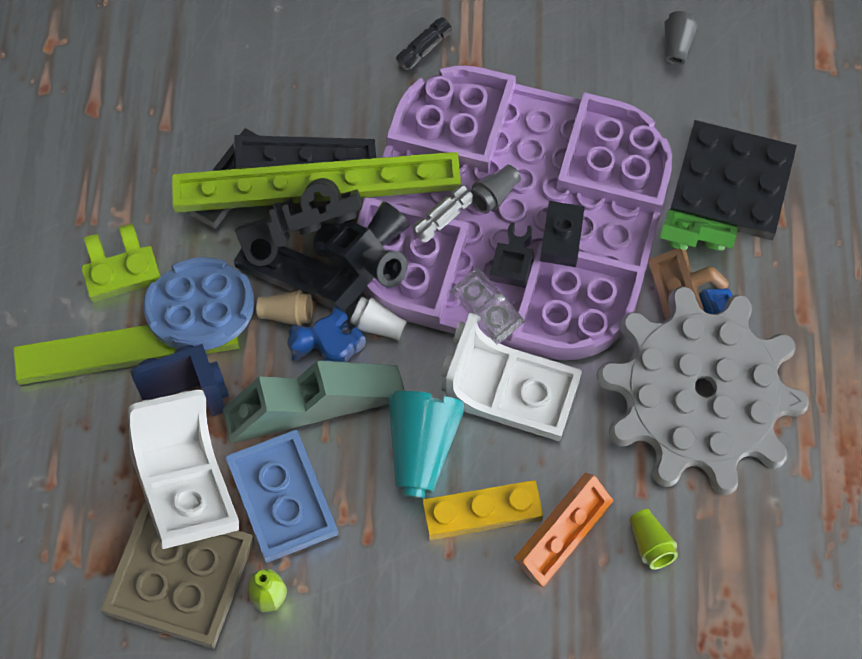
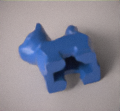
[287,307,366,365]

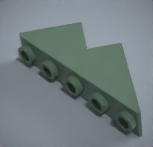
[223,361,405,443]

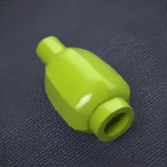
[248,569,287,612]

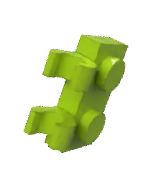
[81,223,161,303]

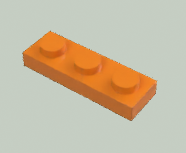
[513,473,614,587]

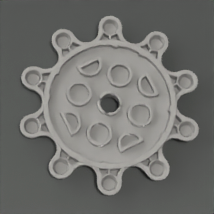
[596,287,809,495]

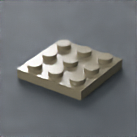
[101,502,255,649]

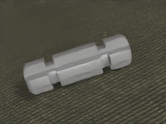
[412,185,473,243]

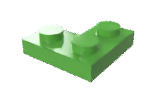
[660,209,738,250]

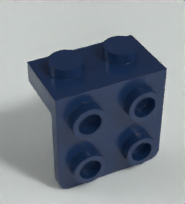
[130,344,229,417]

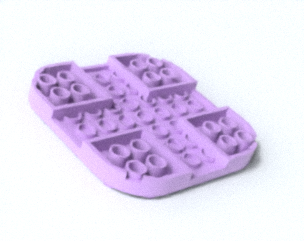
[357,66,672,360]

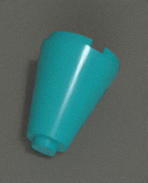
[389,391,465,499]

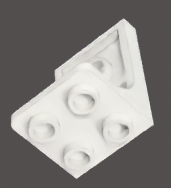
[441,313,583,442]
[128,389,239,549]

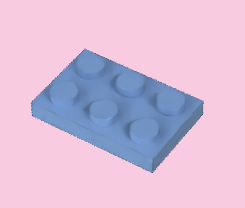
[225,429,339,563]

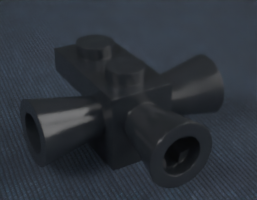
[313,202,410,312]

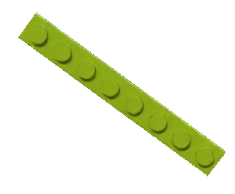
[172,152,461,213]

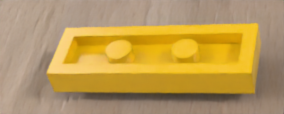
[423,480,543,540]

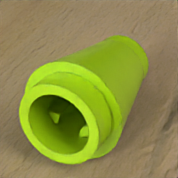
[629,509,678,570]

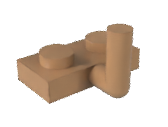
[648,248,729,320]

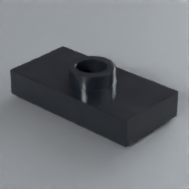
[540,201,585,267]

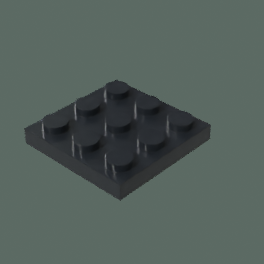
[670,120,797,241]

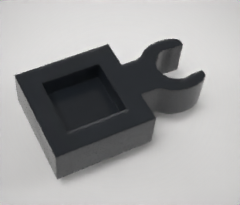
[489,222,534,288]

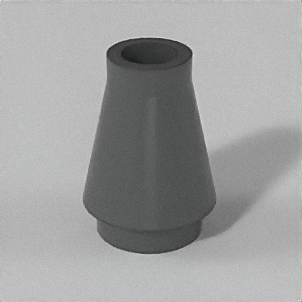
[664,11,698,65]
[470,164,521,214]

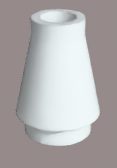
[350,297,407,341]

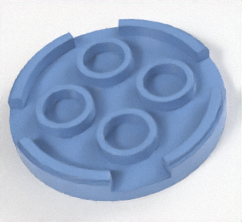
[143,257,255,350]

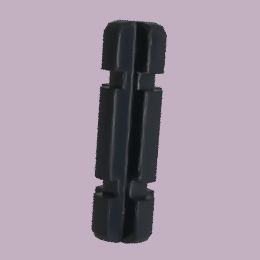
[396,17,452,70]

